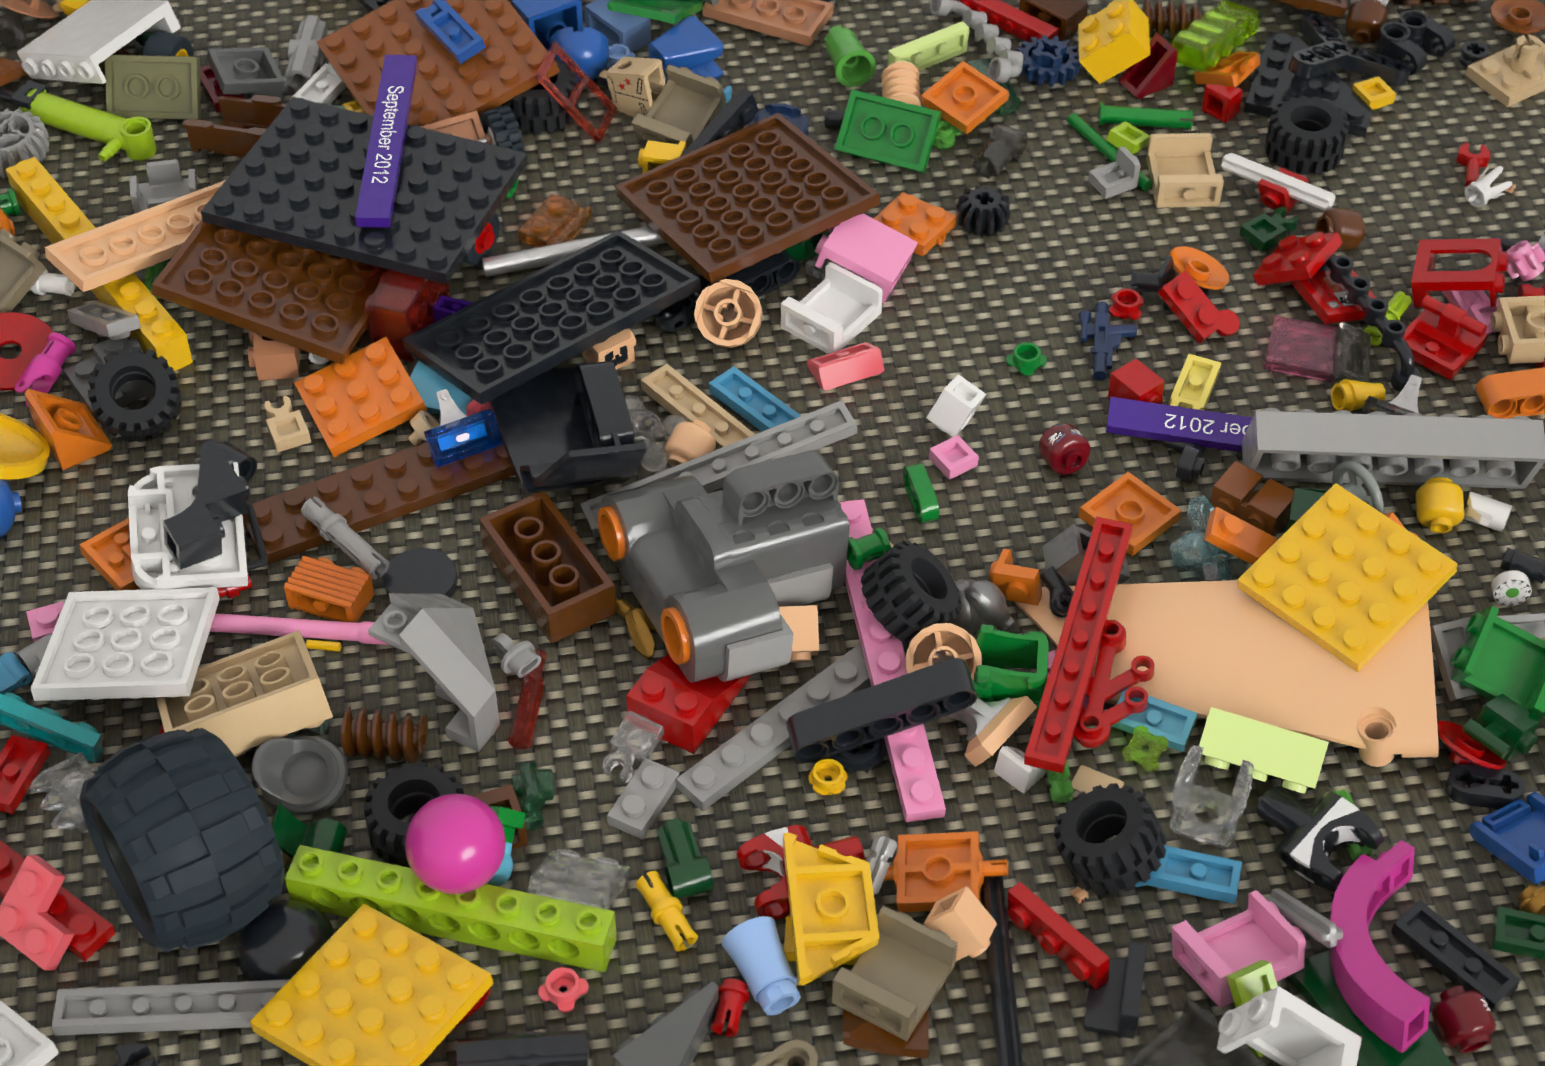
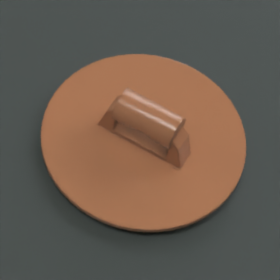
[0,0,59,19]

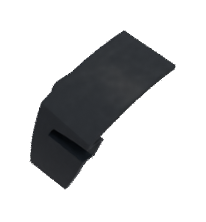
[489,361,647,494]

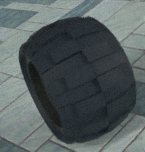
[80,728,285,952]

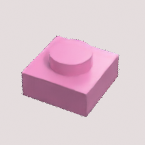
[929,435,979,480]
[26,601,64,642]

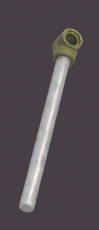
[482,226,666,277]

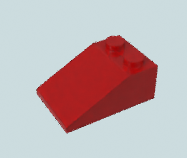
[626,654,752,754]

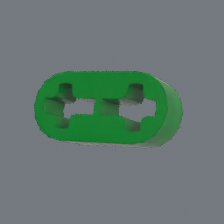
[903,463,939,523]

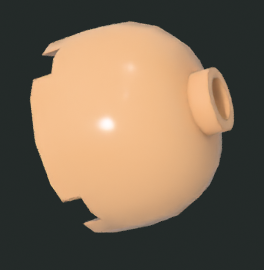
[694,279,763,348]
[906,623,982,683]

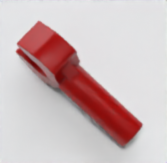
[1456,142,1490,187]

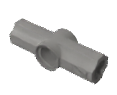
[285,15,327,92]

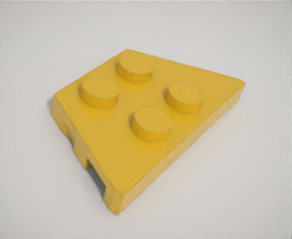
[782,833,880,985]

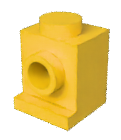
[638,140,686,173]

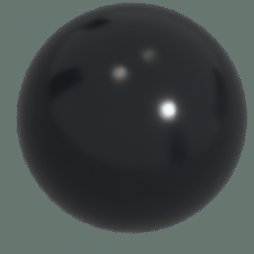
[237,899,335,981]

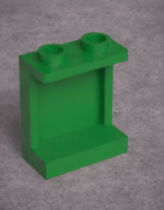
[1450,605,1545,718]

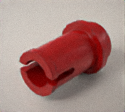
[711,979,750,1037]

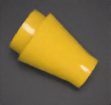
[1331,379,1386,412]

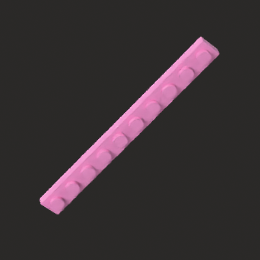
[839,499,946,823]

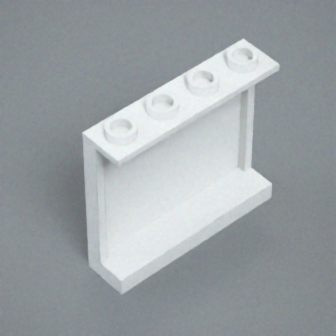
[17,0,181,84]

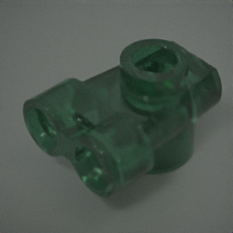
[511,762,554,830]

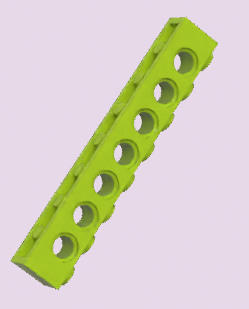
[285,845,617,973]

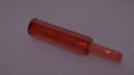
[508,650,546,749]

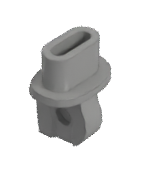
[492,633,541,678]

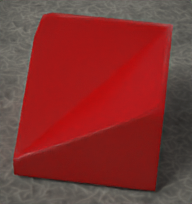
[1201,84,1243,123]

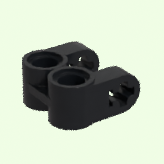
[1375,10,1456,75]

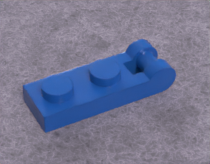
[414,0,486,64]

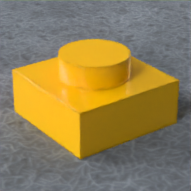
[1352,76,1396,110]

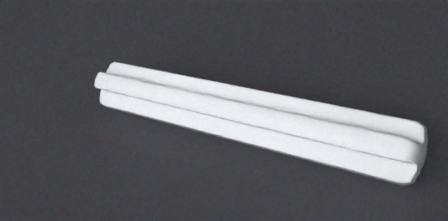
[1221,153,1335,211]

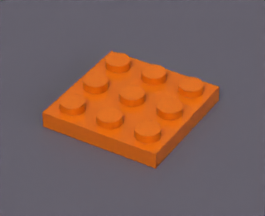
[294,337,428,457]

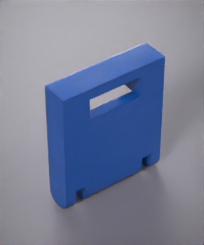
[1469,792,1545,885]

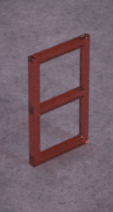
[535,41,618,143]

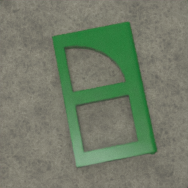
[607,0,705,24]

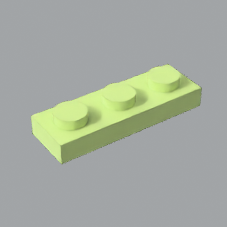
[888,21,969,71]

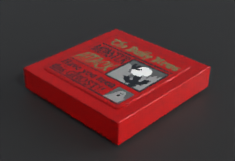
[1292,269,1376,325]

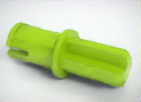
[1362,291,1412,346]

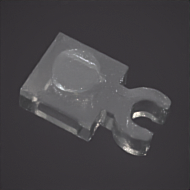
[602,710,665,784]

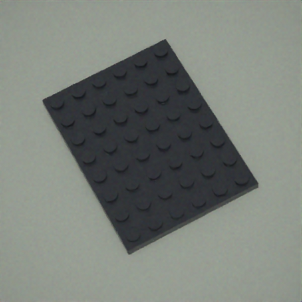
[201,97,528,284]

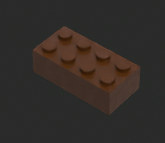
[479,490,617,644]

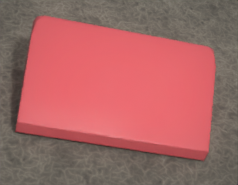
[806,342,884,391]

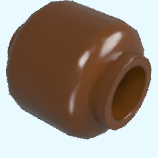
[1345,0,1387,44]
[1315,208,1366,251]

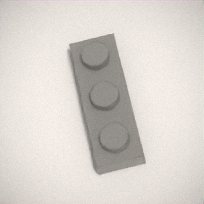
[67,301,141,340]

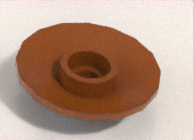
[1490,0,1545,34]

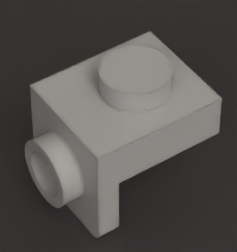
[1088,146,1141,199]

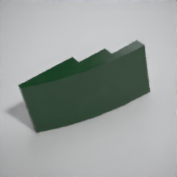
[1287,950,1453,1066]

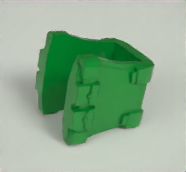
[974,624,1049,710]

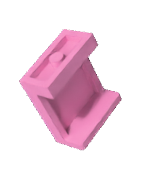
[815,214,918,304]
[1172,890,1307,1008]

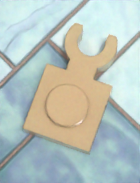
[264,396,311,453]

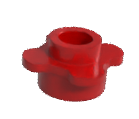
[1109,289,1144,320]

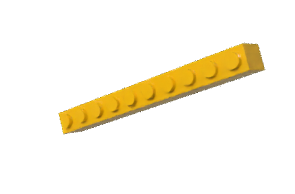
[5,157,193,372]

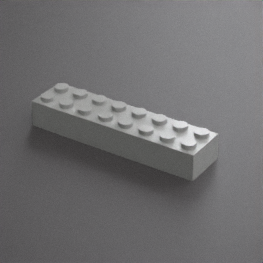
[1242,408,1545,489]

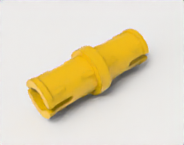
[635,871,698,952]

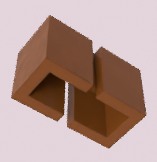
[1209,461,1294,537]

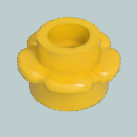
[809,759,847,796]

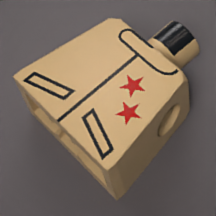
[598,57,666,118]

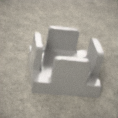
[130,159,201,213]

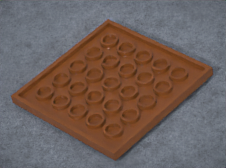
[316,0,560,127]

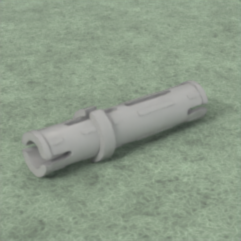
[301,497,389,579]

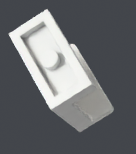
[781,262,883,354]
[1217,986,1361,1066]

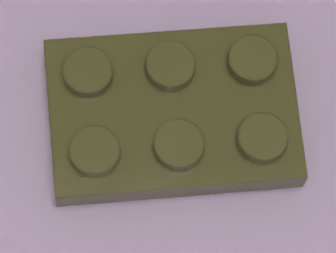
[105,55,201,119]

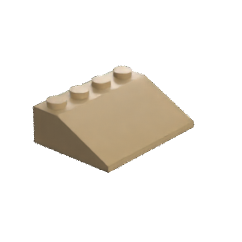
[156,630,333,757]

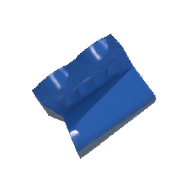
[649,15,725,83]

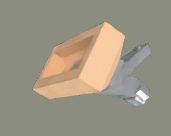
[948,696,1037,767]

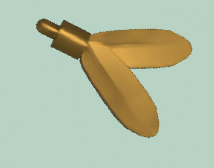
[616,598,657,659]

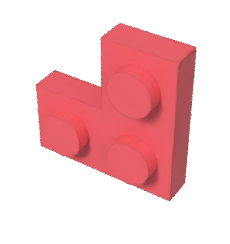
[0,855,75,970]

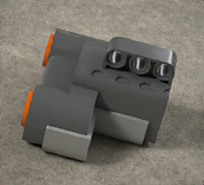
[598,450,849,683]

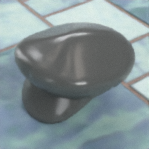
[252,736,349,815]

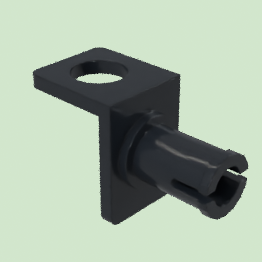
[1131,256,1209,311]

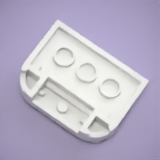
[128,462,248,590]

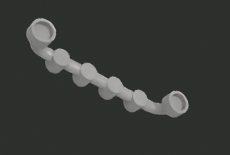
[930,0,1024,83]

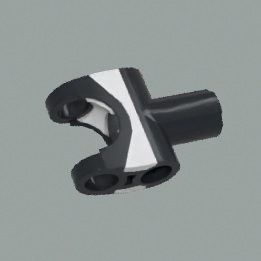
[1257,786,1384,892]

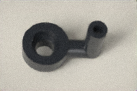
[1163,441,1206,483]

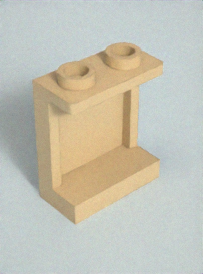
[1146,133,1224,208]

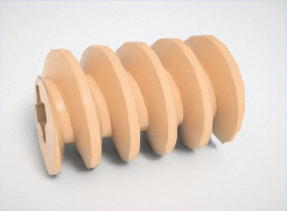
[881,61,921,106]

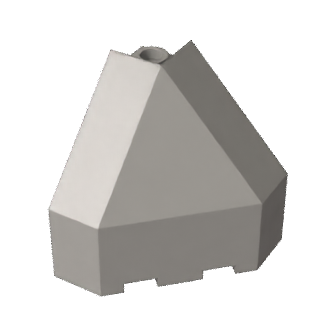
[368,593,500,752]

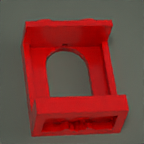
[1411,238,1508,307]

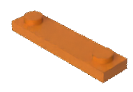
[1204,506,1278,565]

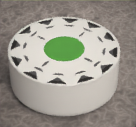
[1491,570,1532,606]

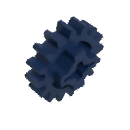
[1017,35,1080,87]

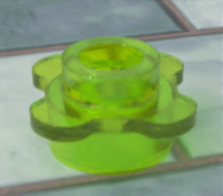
[1123,726,1169,771]

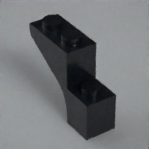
[163,439,250,570]

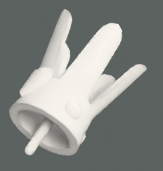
[1465,166,1513,207]

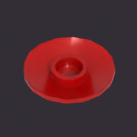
[1437,720,1506,770]

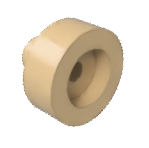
[408,410,440,445]

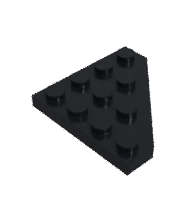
[1244,32,1372,138]

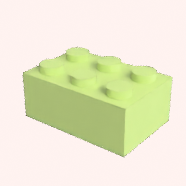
[1197,707,1329,794]

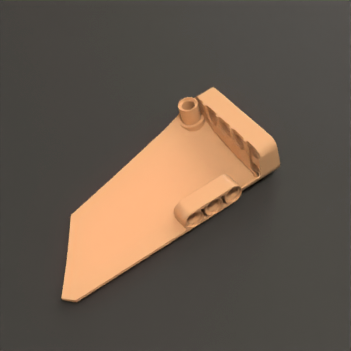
[1016,580,1439,767]

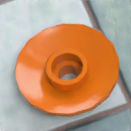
[1169,246,1229,290]

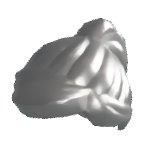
[950,579,1015,636]

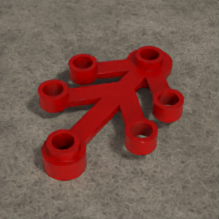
[1055,620,1154,748]

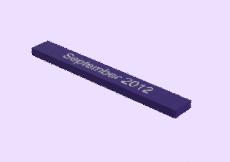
[355,55,418,228]
[1106,397,1253,452]

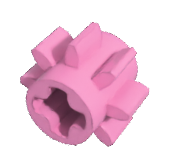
[1506,240,1545,281]

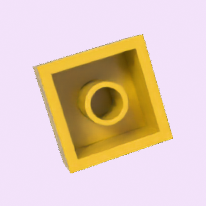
[1078,0,1150,84]

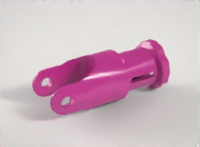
[15,332,76,408]

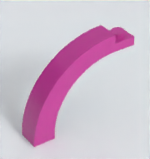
[1329,840,1430,1053]

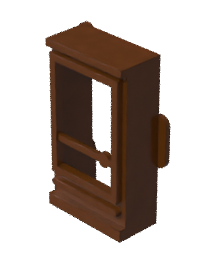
[183,95,287,157]

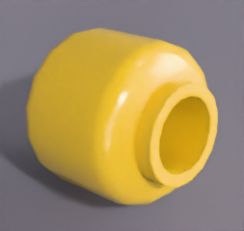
[1416,477,1464,533]

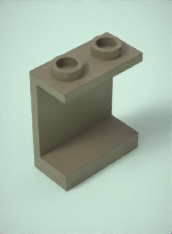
[832,906,958,1041]

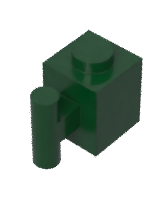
[1462,693,1541,761]

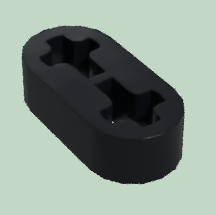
[1445,764,1525,809]

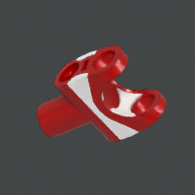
[736,825,866,920]

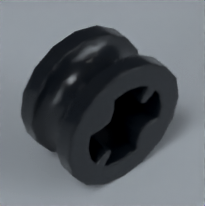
[1459,41,1489,67]

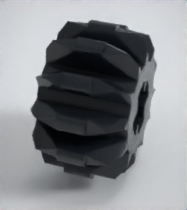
[956,185,1011,237]

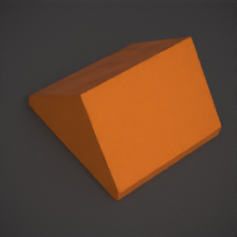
[25,388,112,470]

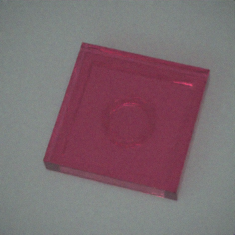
[1264,315,1342,382]

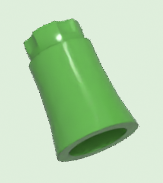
[824,25,876,87]

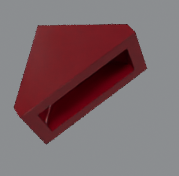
[1118,33,1178,99]

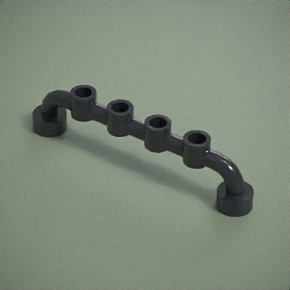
[1317,254,1421,392]

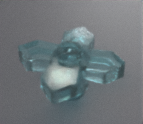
[1171,495,1234,581]

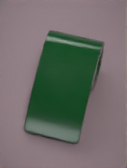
[271,803,347,859]

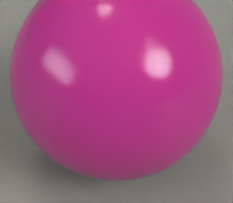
[405,794,506,894]

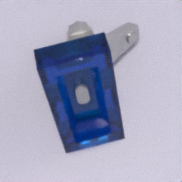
[424,389,503,468]

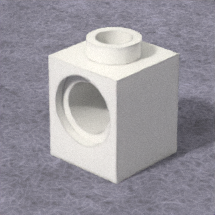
[926,374,987,437]

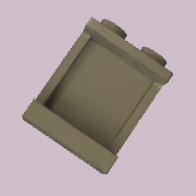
[632,65,727,149]
[0,228,47,313]

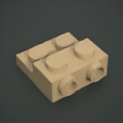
[1490,296,1545,364]

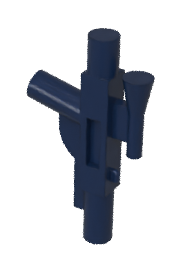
[1078,301,1137,381]

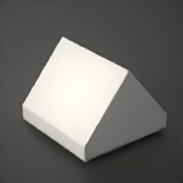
[994,746,1046,794]

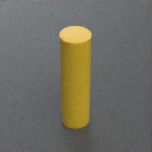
[306,639,341,652]

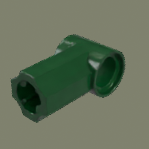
[657,818,714,899]

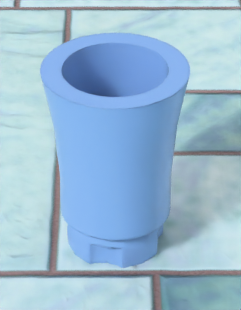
[722,916,801,1015]

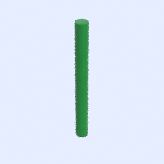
[1067,113,1153,191]

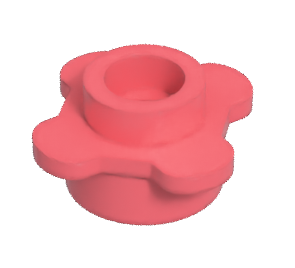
[538,967,589,1013]

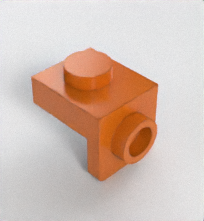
[989,549,1042,606]

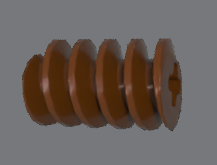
[1142,0,1203,42]
[341,706,428,763]

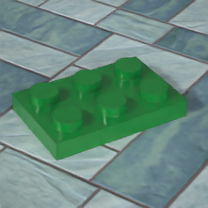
[834,89,942,174]

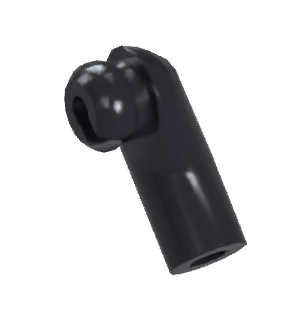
[1040,566,1074,618]

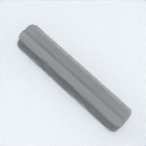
[1265,888,1343,948]

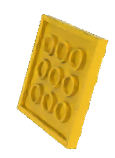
[1237,483,1458,672]
[249,903,494,1066]

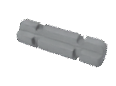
[866,835,897,902]

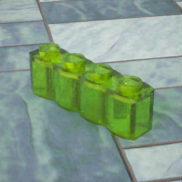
[1172,0,1260,72]

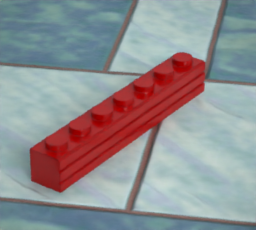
[956,0,1059,43]

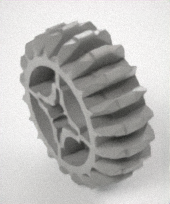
[0,108,50,179]

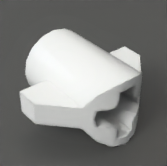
[1464,492,1512,532]

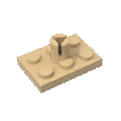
[1465,35,1545,107]

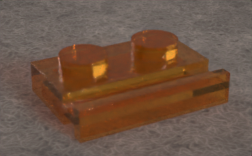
[519,193,592,247]

